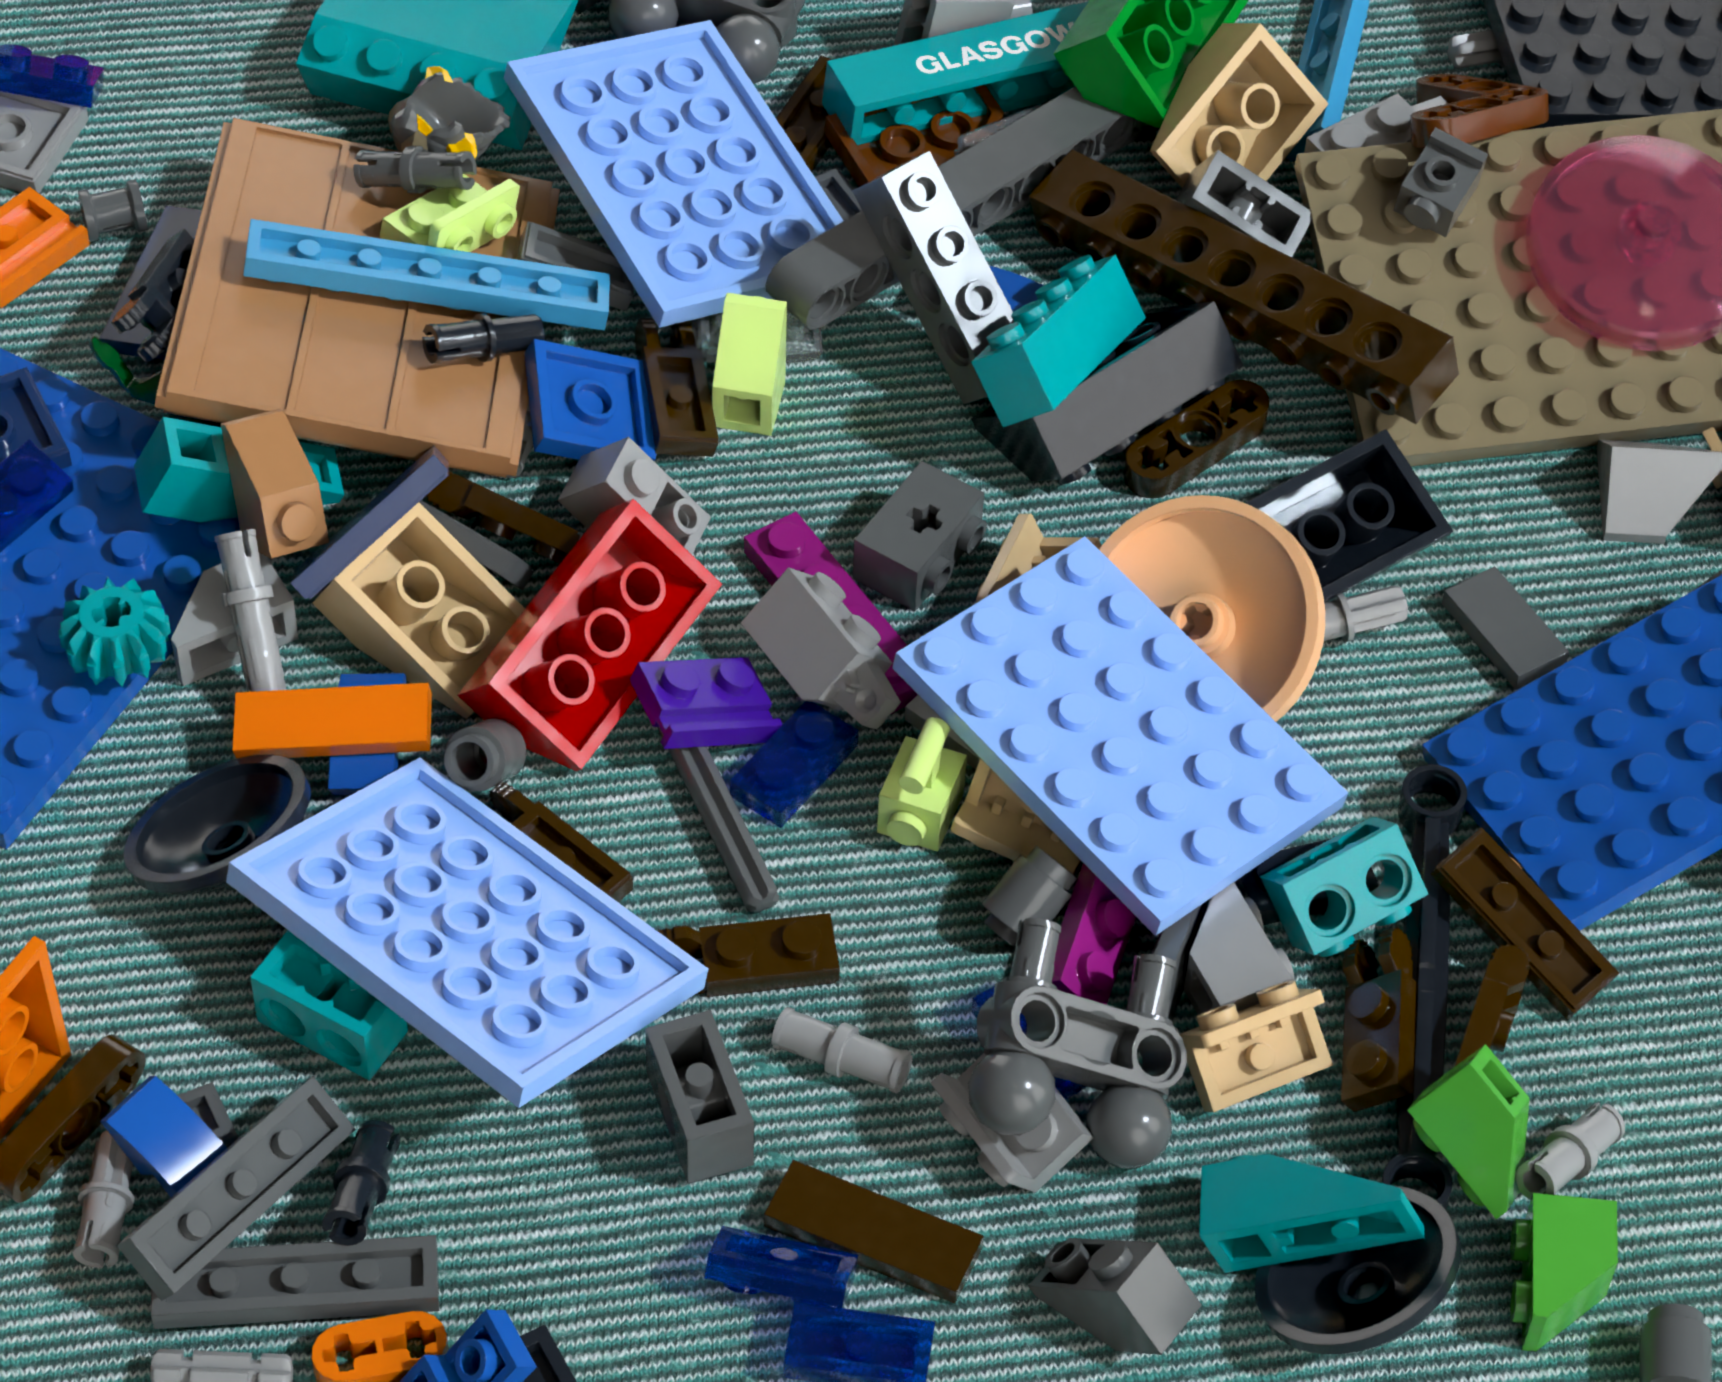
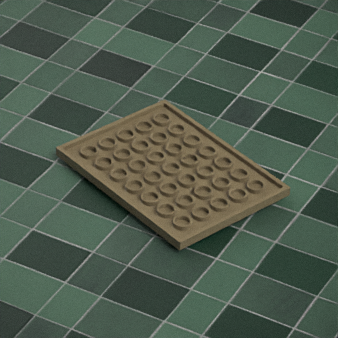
[1294,109,1722,466]

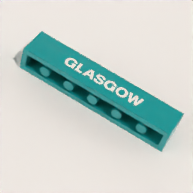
[822,1,1089,145]

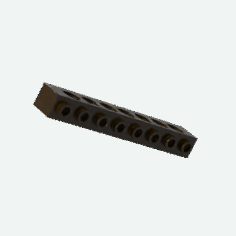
[1029,149,1459,424]

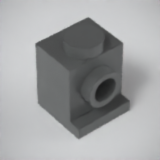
[1394,127,1488,237]

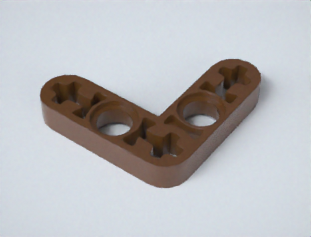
[1410,74,1549,148]

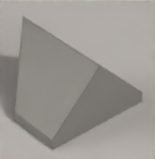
[1596,440,1722,544]

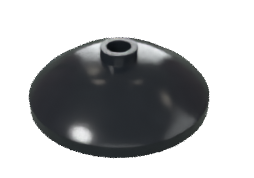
[124,755,311,895]
[1254,1186,1461,1354]

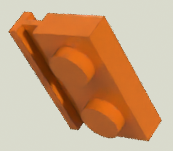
[0,186,90,309]

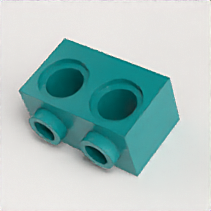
[1260,816,1429,957]
[250,930,408,1081]

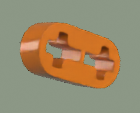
[312,1311,448,1382]

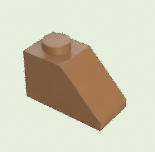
[221,409,329,559]

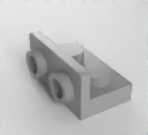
[931,1053,1093,1193]

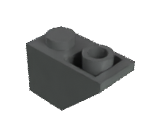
[1028,1238,1202,1355]

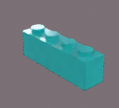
[971,254,1146,427]

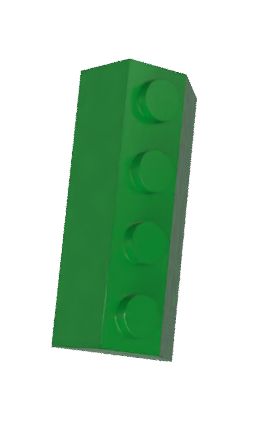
[1053,0,1249,128]

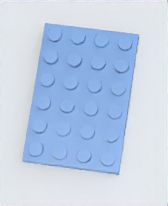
[504,20,843,328]
[892,536,1348,936]
[226,757,709,1108]

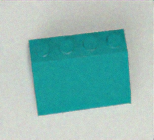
[296,0,578,150]

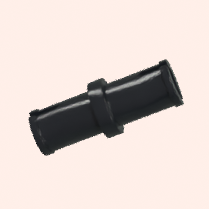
[322,1120,400,1246]

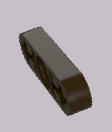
[1124,380,1270,499]
[0,1034,146,1203]

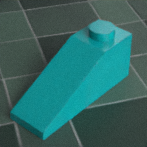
[134,417,344,522]
[1199,1154,1424,1273]

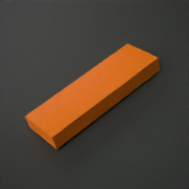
[232,683,432,759]

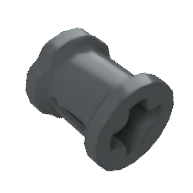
[78,179,148,242]

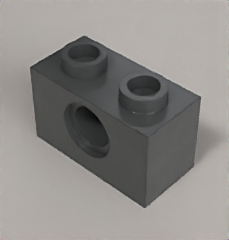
[645,1010,754,1184]

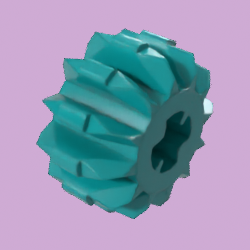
[58,576,171,687]

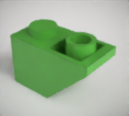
[1407,1044,1530,1219]
[1510,1193,1618,1352]

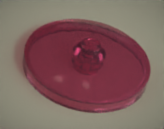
[1526,135,1722,351]

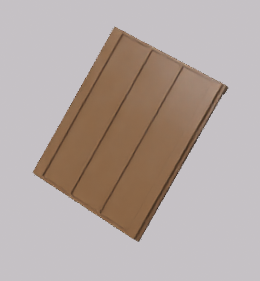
[154,118,560,478]

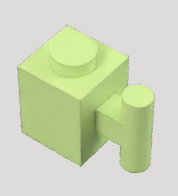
[877,717,967,852]

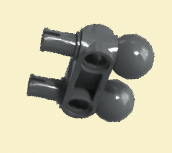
[607,0,806,84]
[968,918,1187,1169]

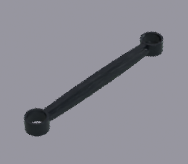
[1381,764,1467,1210]

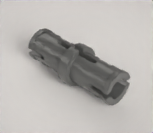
[353,146,477,194]

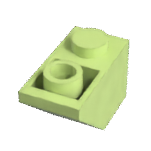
[712,293,787,436]

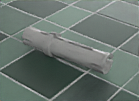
[214,529,287,692]

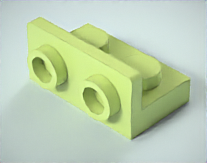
[379,174,520,252]

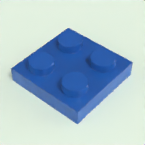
[524,339,656,461]

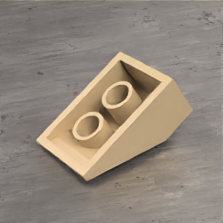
[1150,23,1328,188]
[312,502,525,719]

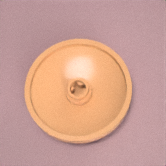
[1099,495,1325,722]

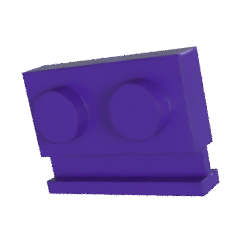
[630,657,783,749]

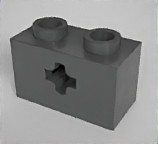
[1176,150,1312,257]
[853,461,987,611]

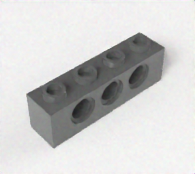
[852,151,1014,404]

